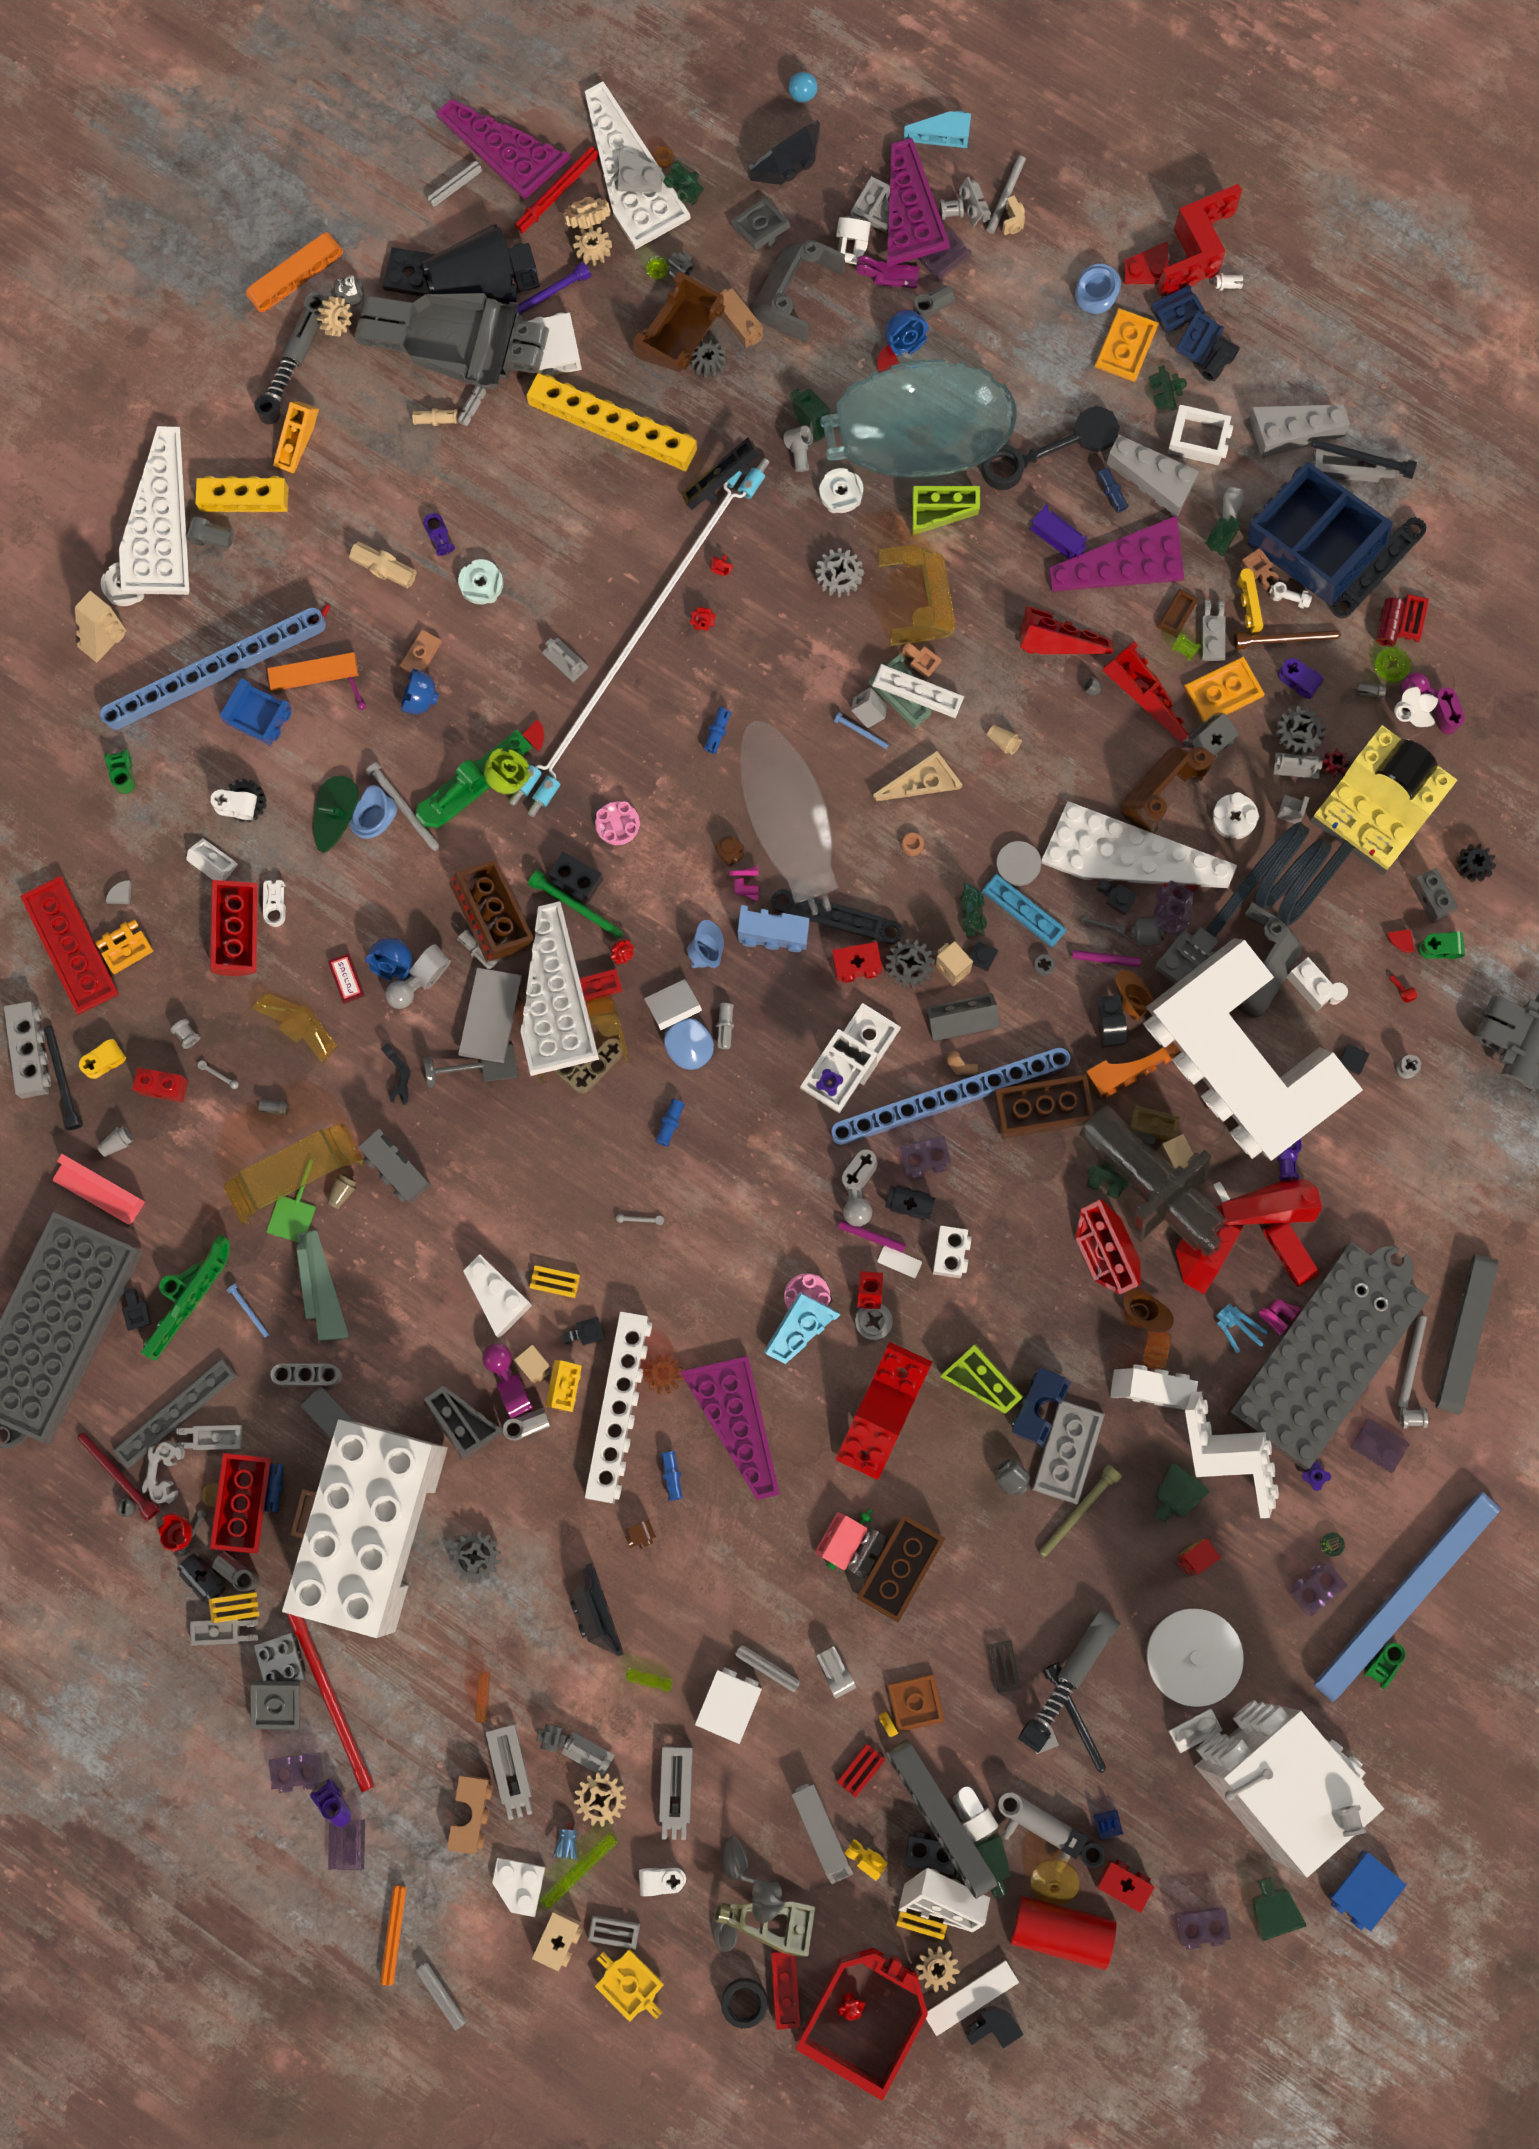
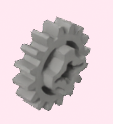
[816,548,864,597]

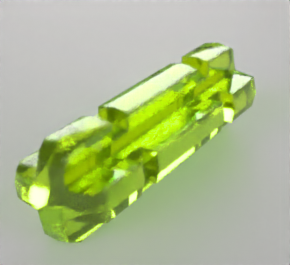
[626,1668,673,1692]

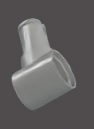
[784,425,813,472]

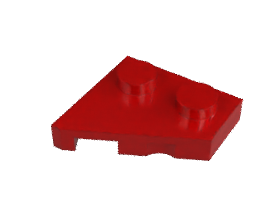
[1124,242,1168,284]

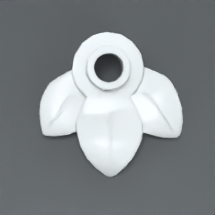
[1394,687,1438,727]

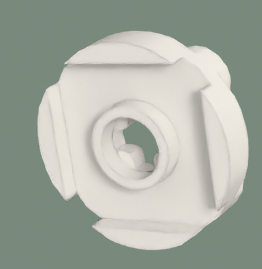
[819,468,863,513]
[101,562,144,606]
[1212,792,1259,839]

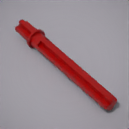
[514,146,599,234]

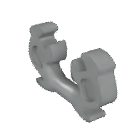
[142,1441,185,1504]

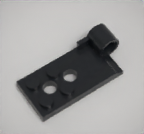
[383,247,436,297]

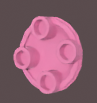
[595,801,640,845]
[784,1273,830,1310]

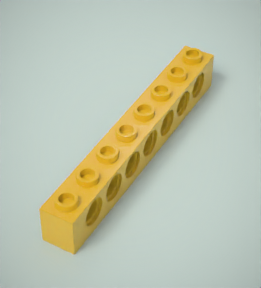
[527,373,697,472]

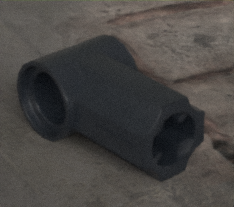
[1199,336,1240,382]

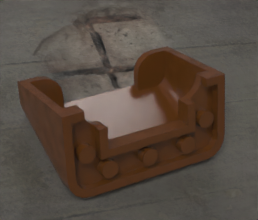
[633,271,725,372]
[1120,747,1216,834]

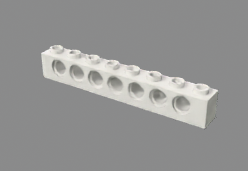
[585,1312,652,1504]

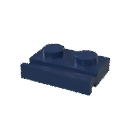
[1151,285,1205,333]
[1175,311,1224,367]

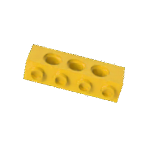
[196,476,289,512]

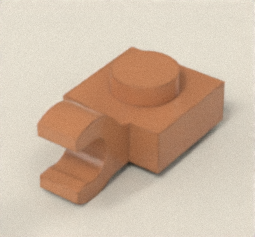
[902,642,942,679]

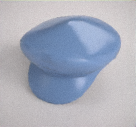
[1075,263,1121,314]
[349,785,397,839]
[664,1018,714,1070]

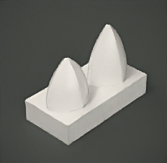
[1168,1708,1223,1753]

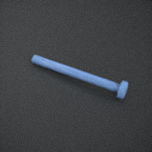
[834,712,889,749]
[226,1284,270,1338]

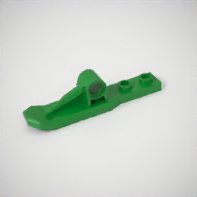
[415,730,532,829]
[141,1235,230,1361]

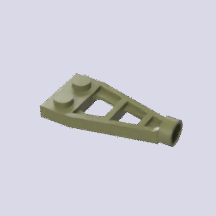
[714,1902,815,1958]

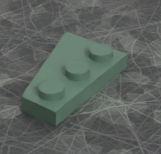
[868,653,932,729]

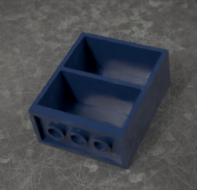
[1248,462,1393,606]

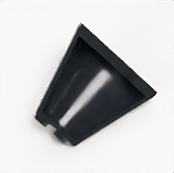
[421,224,516,304]

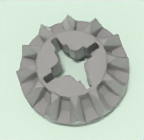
[855,1304,893,1340]

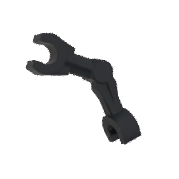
[380,1043,411,1106]

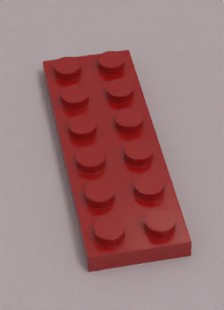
[20,876,120,1015]

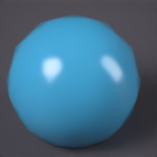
[789,71,818,103]

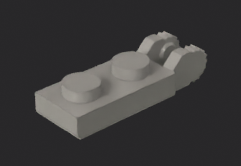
[1202,599,1225,661]
[176,1425,242,1450]
[190,1619,258,1646]

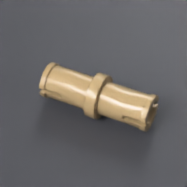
[412,408,458,426]

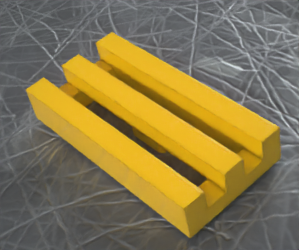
[529,1265,580,1298]
[209,1592,260,1623]
[896,1911,947,1940]

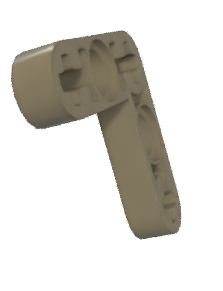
[553,1038,624,1094]

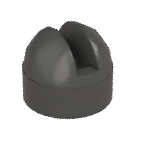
[1082,676,1102,696]
[116,1498,136,1517]

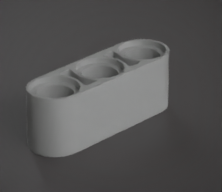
[270,1364,342,1387]

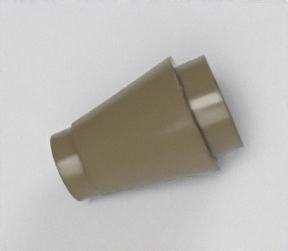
[327,1173,357,1209]

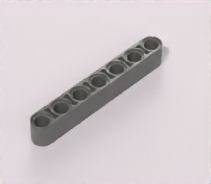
[1435,1253,1498,1415]
[886,1740,997,1899]

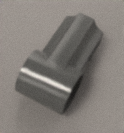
[913,284,956,322]
[186,517,234,549]
[212,1551,260,1592]

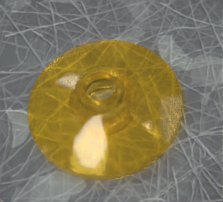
[1031,1859,1080,1904]

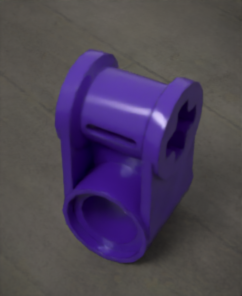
[1278,658,1324,699]
[310,1778,352,1827]

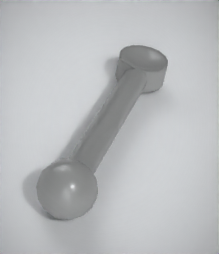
[198,1060,239,1089]
[616,1214,664,1225]
[1225,1769,1273,1801]

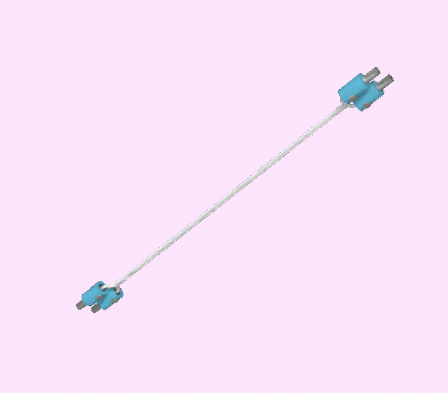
[509,458,770,817]

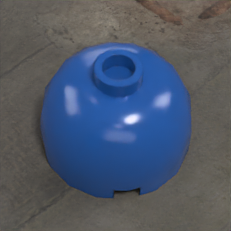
[885,310,929,355]
[401,668,439,715]
[365,938,412,981]

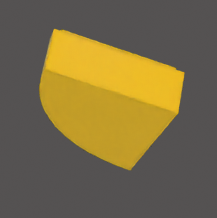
[879,1711,898,1737]

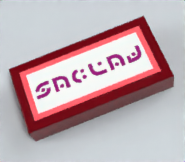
[328,953,365,1004]

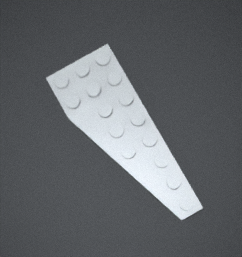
[585,81,691,250]
[119,426,189,595]
[1042,801,1237,888]
[521,902,599,1076]

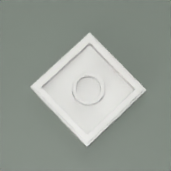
[644,979,702,1030]

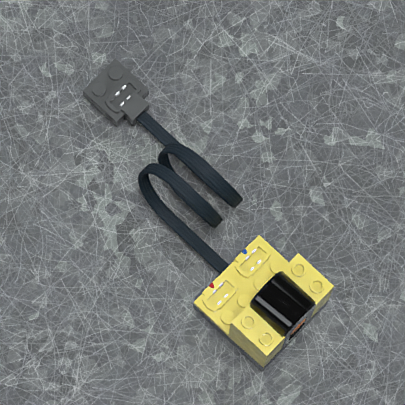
[1154,725,1457,984]

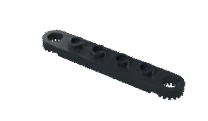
[1331,517,1427,618]
[771,889,903,944]

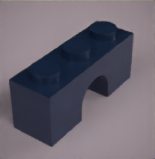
[1012,1367,1071,1447]

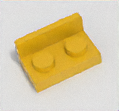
[546,1360,582,1412]

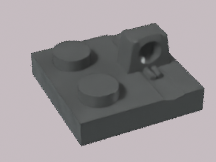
[730,198,790,251]
[251,1681,300,1730]

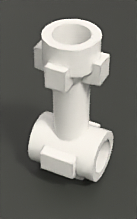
[1269,582,1312,608]

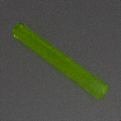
[540,1833,618,1909]

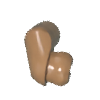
[947,1051,978,1075]

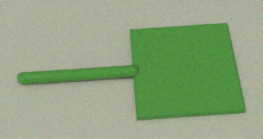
[266,1159,316,1243]

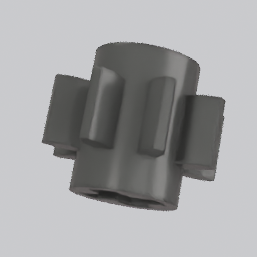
[667,251,694,277]
[536,1724,567,1752]

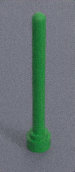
[527,870,623,938]

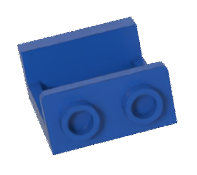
[220,678,292,746]
[1328,1850,1407,1931]

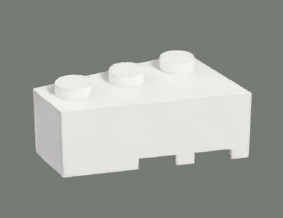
[464,1254,532,1339]
[1110,1365,1198,1410]
[899,1868,990,1932]

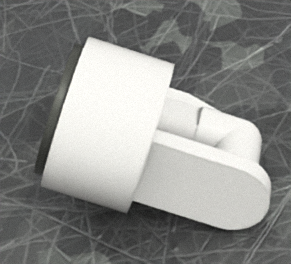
[836,215,871,265]
[953,1787,999,1845]

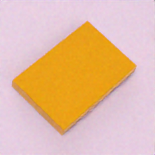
[1095,308,1159,382]
[1184,656,1265,723]

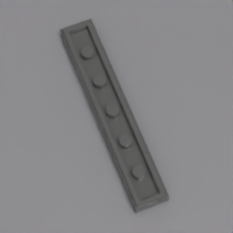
[113,1358,238,1469]

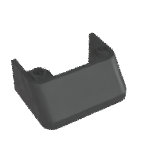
[752,240,845,343]
[1236,902,1302,1018]

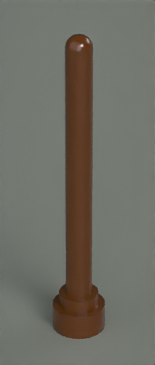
[1234,630,1341,650]

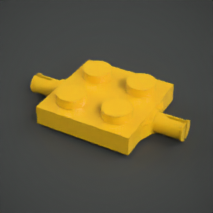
[595,1949,664,2022]

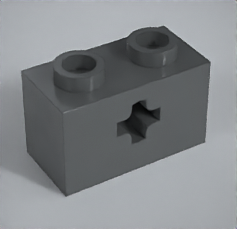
[1182,713,1239,759]
[1410,867,1458,924]

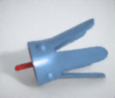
[552,1822,578,1860]

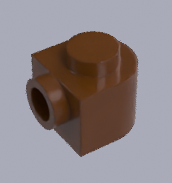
[717,836,745,867]
[624,1519,656,1549]

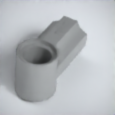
[503,1408,551,1441]
[816,1647,857,1699]

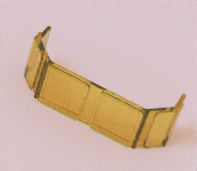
[223,1123,364,1225]

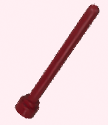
[77,1433,161,1522]

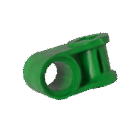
[105,748,135,794]
[1418,932,1465,959]
[1363,1642,1406,1689]

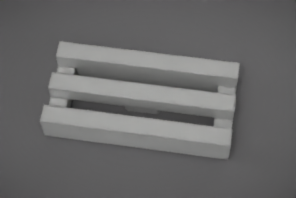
[588,1915,640,1949]

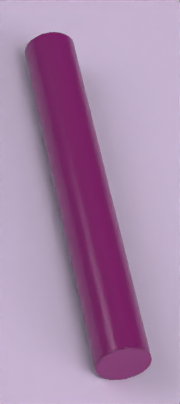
[1072,950,1141,967]
[838,1220,906,1253]

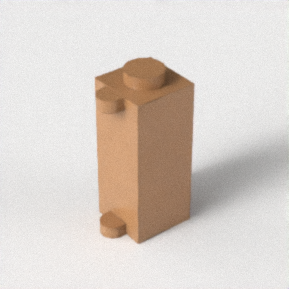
[720,288,763,348]

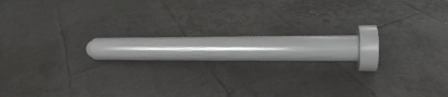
[366,762,439,851]

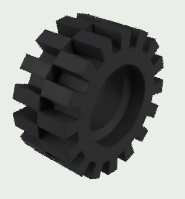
[223,779,267,823]

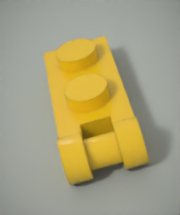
[1237,568,1263,635]

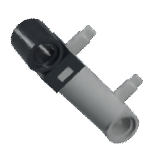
[997,1791,1105,1872]

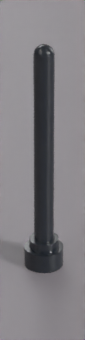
[1311,439,1417,479]
[44,1026,83,1131]
[1042,1662,1106,1773]

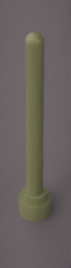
[1039,1464,1122,1557]

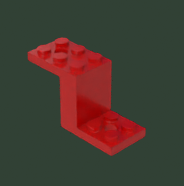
[1157,184,1242,297]
[836,1342,933,1480]

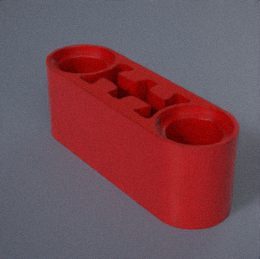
[1263,1223,1319,1287]

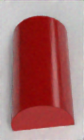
[210,880,258,976]
[210,1453,271,1554]
[1010,1895,1117,1970]

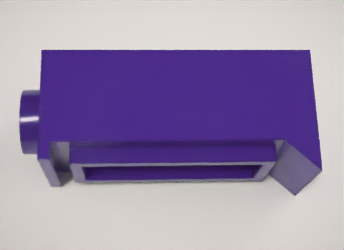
[1030,504,1087,559]

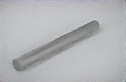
[986,156,1026,234]
[1398,1316,1427,1409]

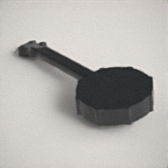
[1022,406,1120,469]

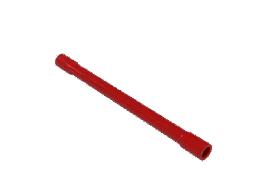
[287,1614,375,1793]

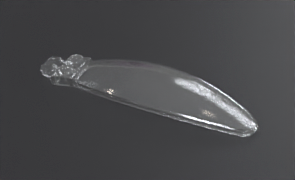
[741,720,838,916]

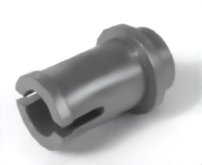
[1357,682,1386,700]
[259,1098,290,1118]

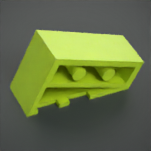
[912,486,980,536]
[940,1344,1024,1413]

